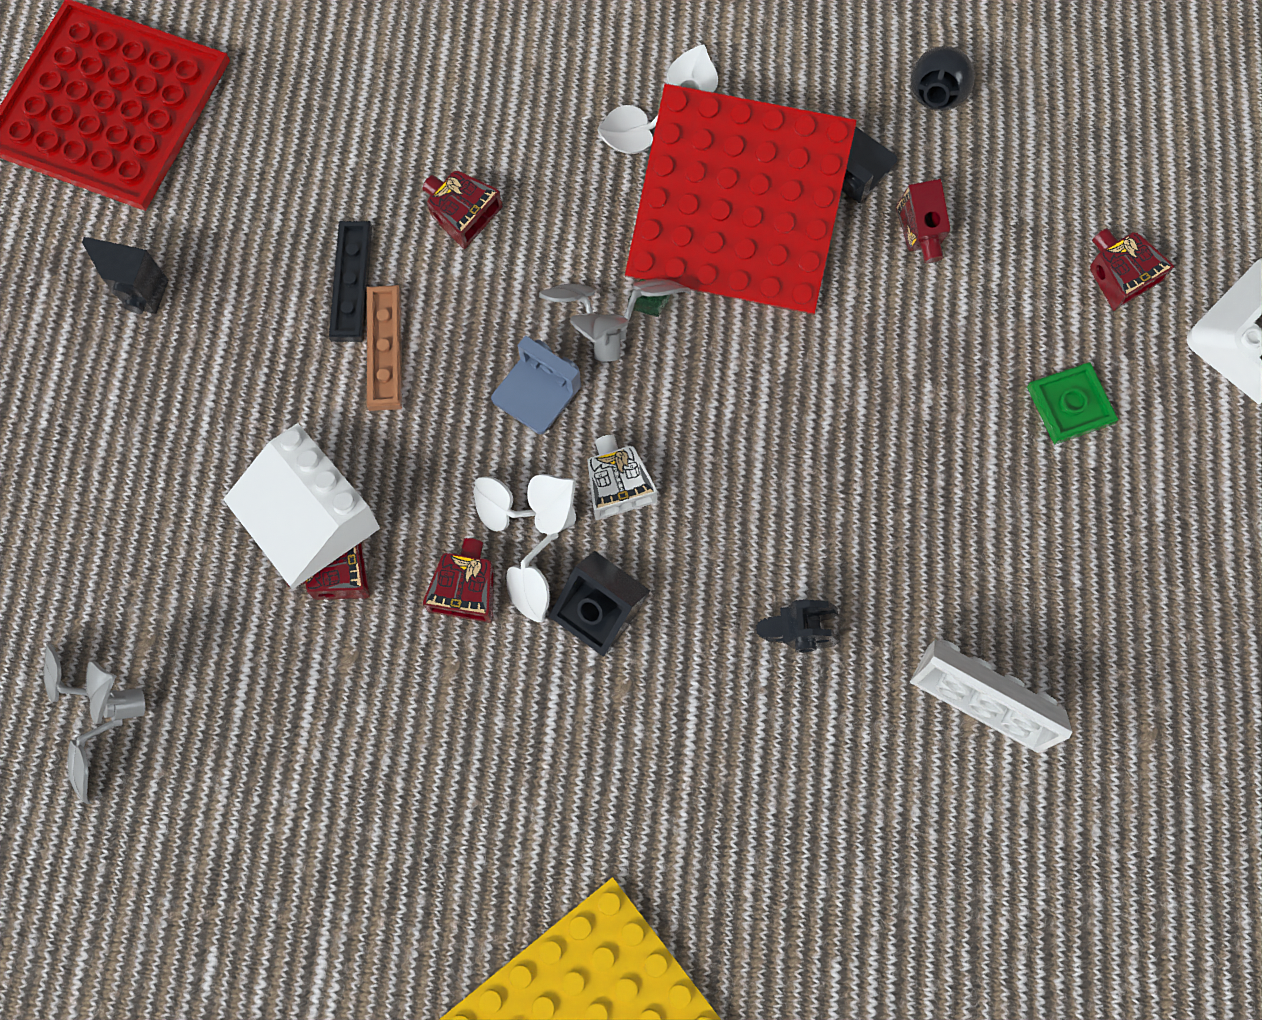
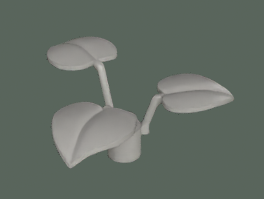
[539,279,691,361]
[43,643,145,804]

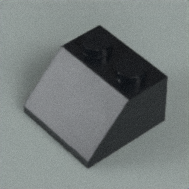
[82,237,169,314]
[548,551,651,657]

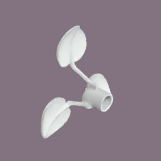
[598,45,718,154]
[474,474,576,622]

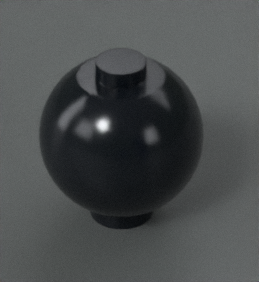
[911,46,975,111]

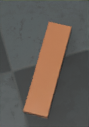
[367,285,402,411]

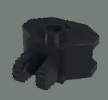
[755,599,841,653]

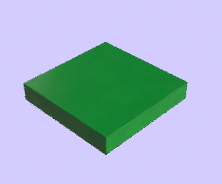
[1027,362,1119,445]

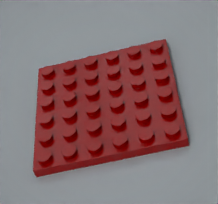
[0,0,230,211]
[625,83,857,315]

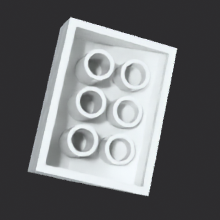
[223,423,380,590]
[910,639,1072,753]

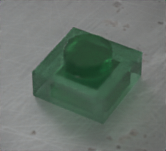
[628,279,671,317]

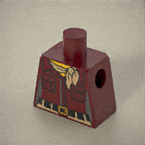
[422,171,503,250]
[896,179,950,264]
[1090,228,1175,311]
[423,538,495,623]
[286,542,370,600]

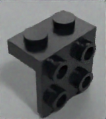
[842,126,897,203]

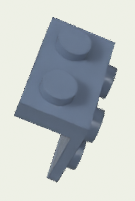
[491,335,581,434]

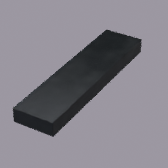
[329,221,372,342]

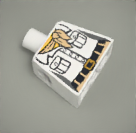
[587,435,657,520]

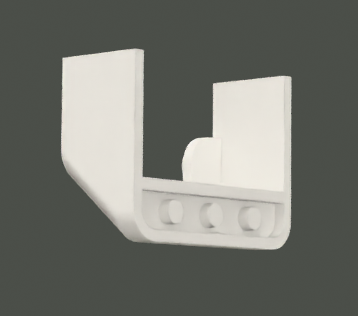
[1187,258,1262,405]

